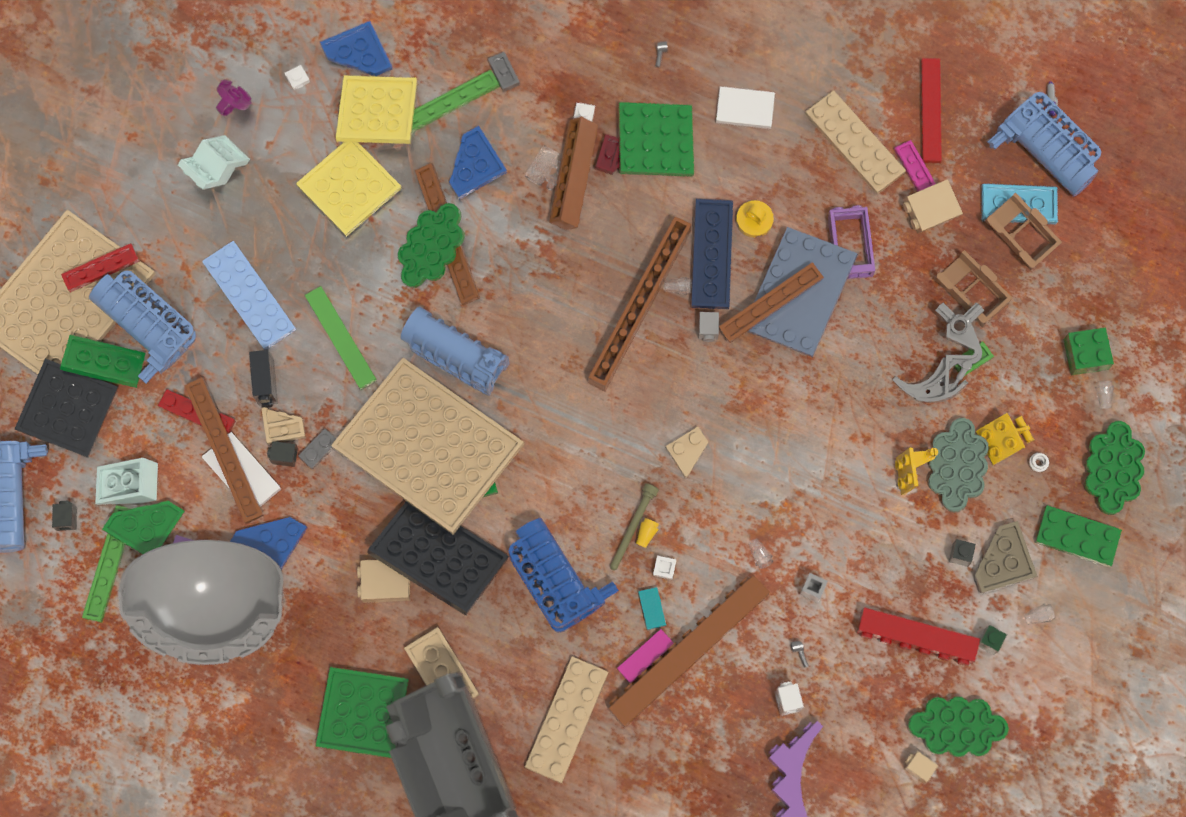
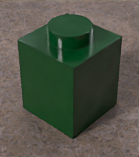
[979,625,1007,655]

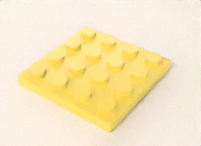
[336,76,417,144]
[296,142,402,237]

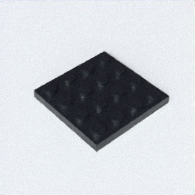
[15,358,118,458]

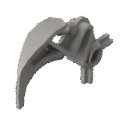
[893,302,984,403]

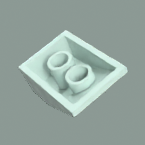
[95,458,158,505]

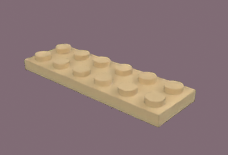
[805,90,906,195]
[525,657,608,784]

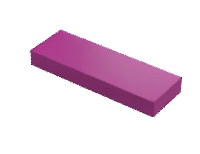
[894,140,936,192]
[617,629,674,683]

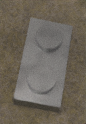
[488,52,520,92]
[298,429,336,470]

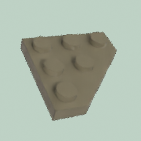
[974,521,1037,594]

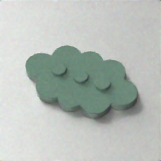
[929,418,989,513]

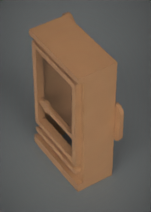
[985,193,1062,270]
[935,250,1013,328]

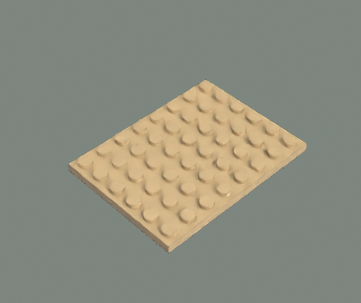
[0,210,156,375]
[331,358,524,534]

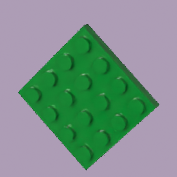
[618,102,694,177]
[316,667,409,758]

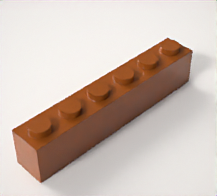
[549,116,598,230]

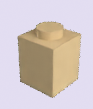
[904,751,938,784]

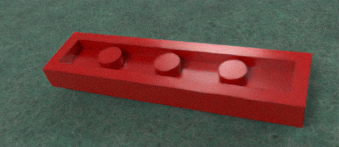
[61,243,140,293]
[158,389,236,434]

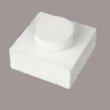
[285,65,310,91]
[574,103,595,121]
[653,556,676,580]

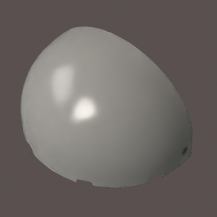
[118,540,283,665]

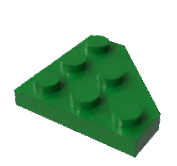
[102,501,185,555]

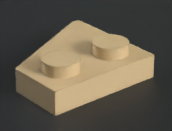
[261,407,306,445]
[665,427,708,478]

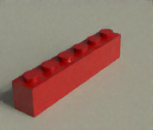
[856,607,980,666]

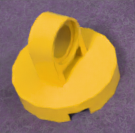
[736,201,774,238]

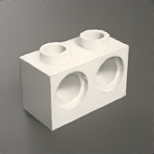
[775,681,804,716]

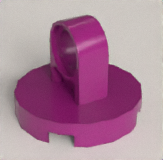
[216,80,252,117]

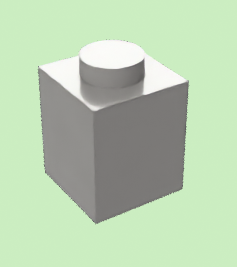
[699,312,719,342]
[800,573,828,603]

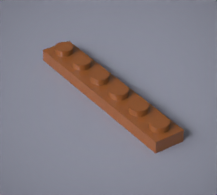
[719,262,824,343]

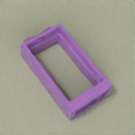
[828,206,875,279]

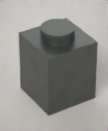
[267,441,298,467]
[52,501,77,531]
[949,539,976,567]

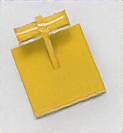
[976,413,1034,465]
[895,448,938,495]

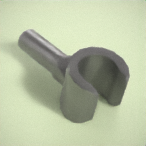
[655,41,668,67]
[791,641,809,668]

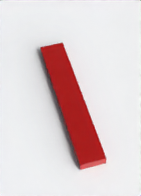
[921,58,942,163]

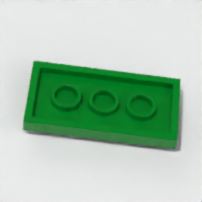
[60,335,146,388]
[1035,505,1122,567]

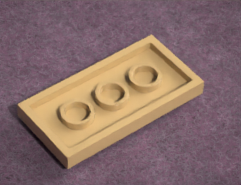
[404,627,479,699]

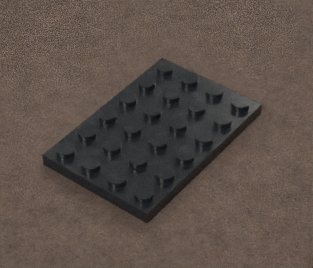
[367,501,509,616]

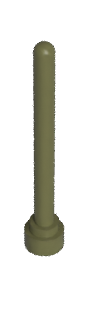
[610,483,659,571]

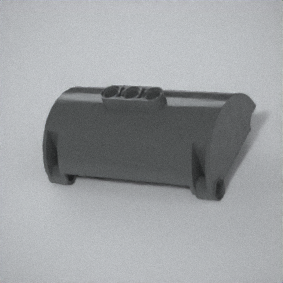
[385,672,518,817]

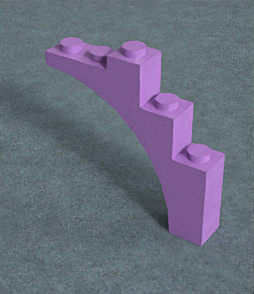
[768,721,823,817]

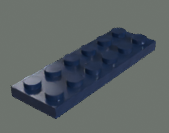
[691,199,733,309]

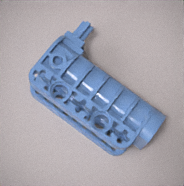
[987,92,1101,197]
[89,271,196,384]
[400,307,510,396]
[0,441,48,553]

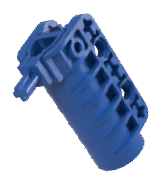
[509,518,619,633]

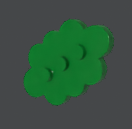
[398,203,465,288]
[1084,421,1145,515]
[908,696,1009,757]

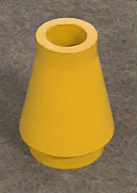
[636,518,659,548]

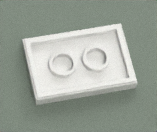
[716,87,775,129]

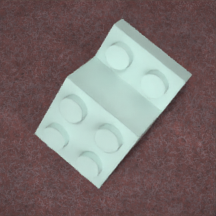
[178,135,250,189]

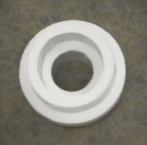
[1029,453,1049,472]

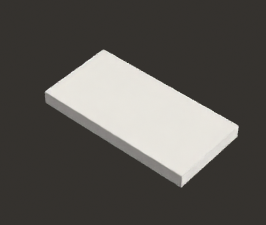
[202,432,281,507]

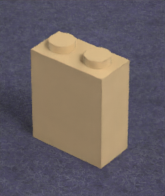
[903,179,963,234]
[357,560,410,603]

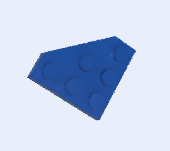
[320,21,393,76]
[449,126,507,200]
[230,517,307,570]

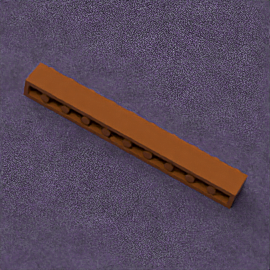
[588,216,692,392]
[608,575,770,728]

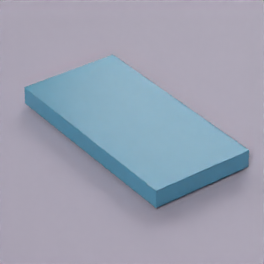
[981,184,1058,224]

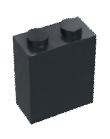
[249,350,278,408]

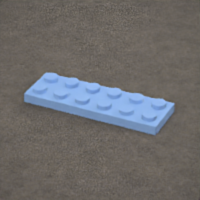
[202,241,296,350]

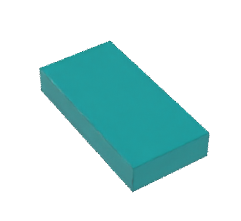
[638,587,666,630]

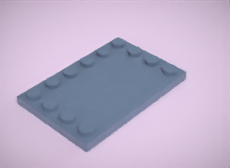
[747,227,858,357]

